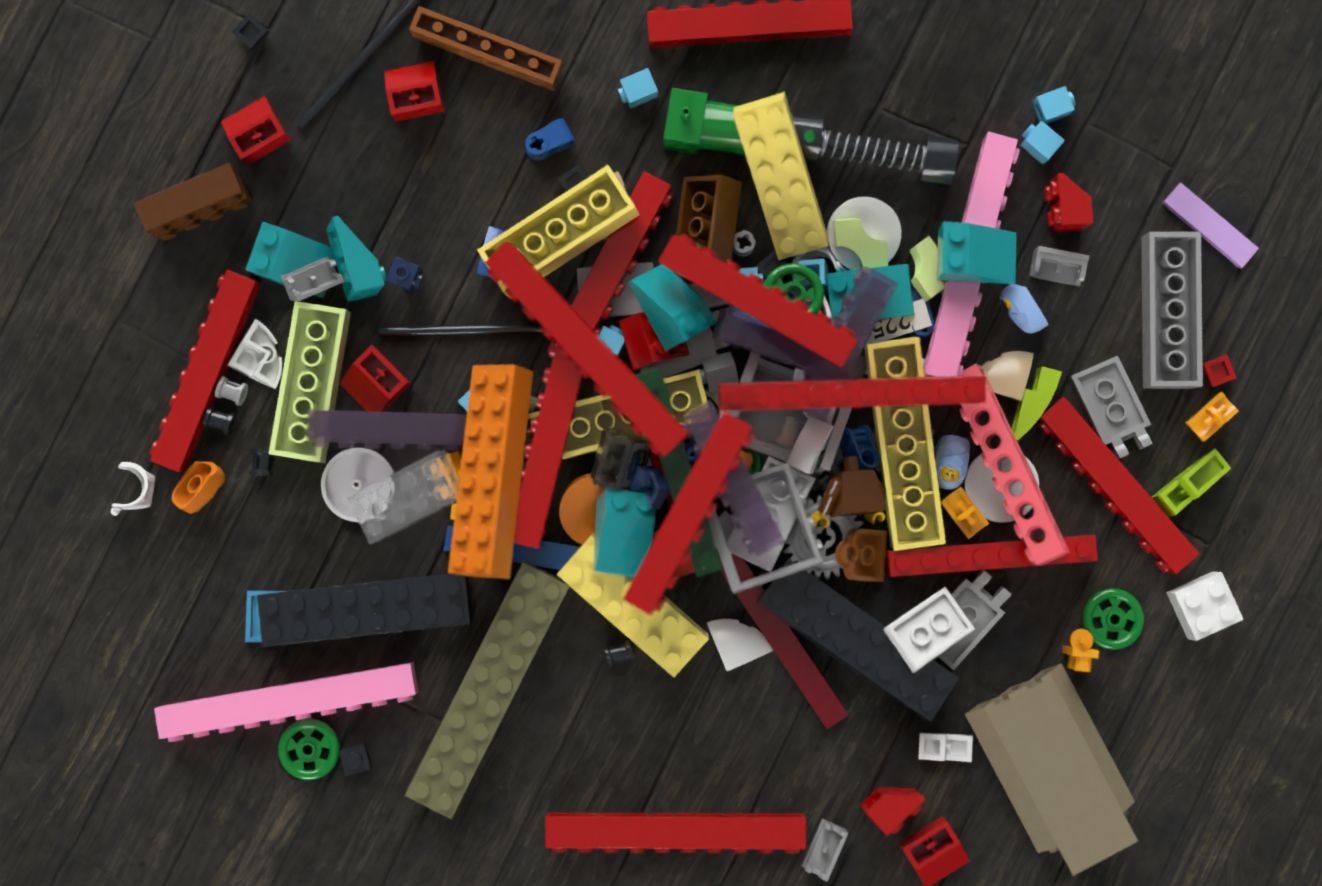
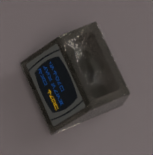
[590,427,651,490]

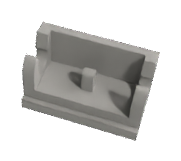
[1029,246,1089,287]
[280,257,344,301]
[801,819,848,881]

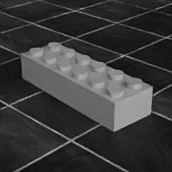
[1141,232,1203,389]

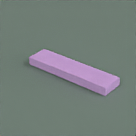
[1162,183,1259,268]

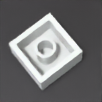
[1166,571,1244,641]

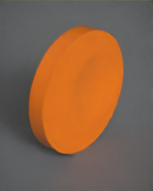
[559,473,629,544]

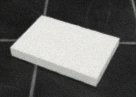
[883,587,975,673]

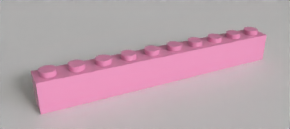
[923,131,1019,377]
[154,662,419,742]

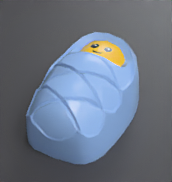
[999,284,1048,334]
[934,435,970,490]

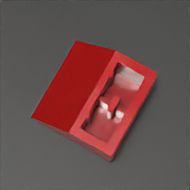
[384,61,445,122]
[221,96,291,166]
[1044,173,1093,233]
[619,312,690,370]
[340,345,412,419]
[860,787,925,836]
[898,816,970,886]

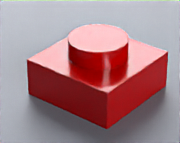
[1202,355,1236,388]

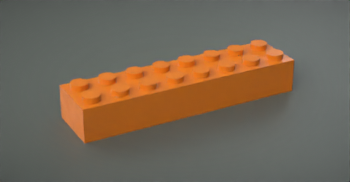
[448,365,533,579]

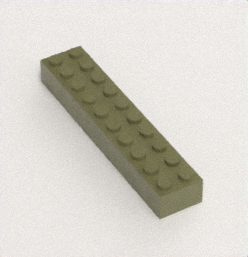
[405,561,569,819]

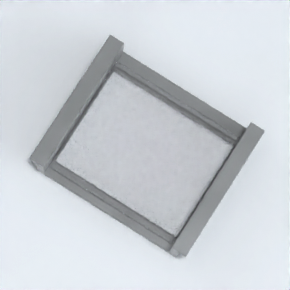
[729,348,852,476]

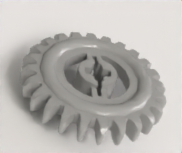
[783,495,864,580]

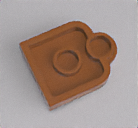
[835,528,887,582]

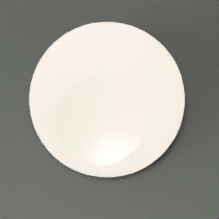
[827,197,901,270]
[321,448,397,522]
[963,453,1039,522]

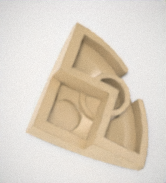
[982,351,1034,401]

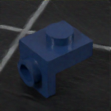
[386,257,424,293]
[629,467,669,509]

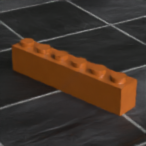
[409,6,563,91]

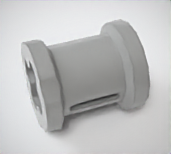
[733,230,756,257]
[215,376,248,406]

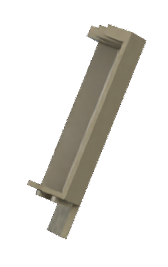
[965,663,1138,876]

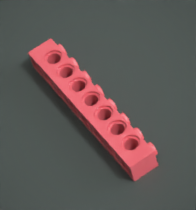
[959,364,1070,566]

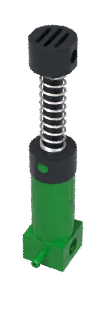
[664,88,959,188]

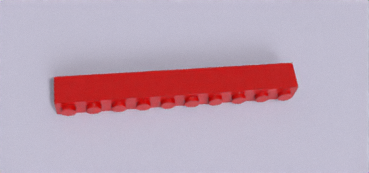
[484,241,690,456]
[718,375,986,411]
[545,813,806,853]

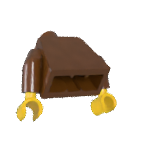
[810,456,886,528]

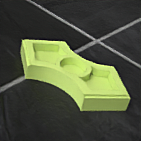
[834,217,888,269]
[910,236,945,302]

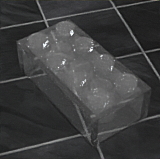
[347,450,459,545]

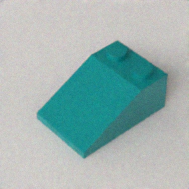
[326,216,386,302]
[245,222,335,299]
[937,222,1016,284]
[826,264,915,327]
[628,265,717,351]
[594,487,655,577]

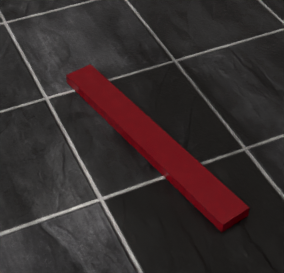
[718,553,848,729]

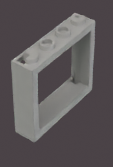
[707,462,825,594]

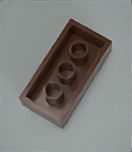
[134,163,252,241]
[671,175,742,283]

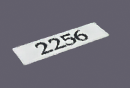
[837,298,932,351]

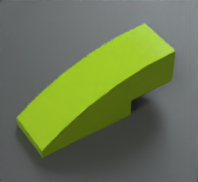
[1011,367,1062,440]
[1151,448,1231,518]

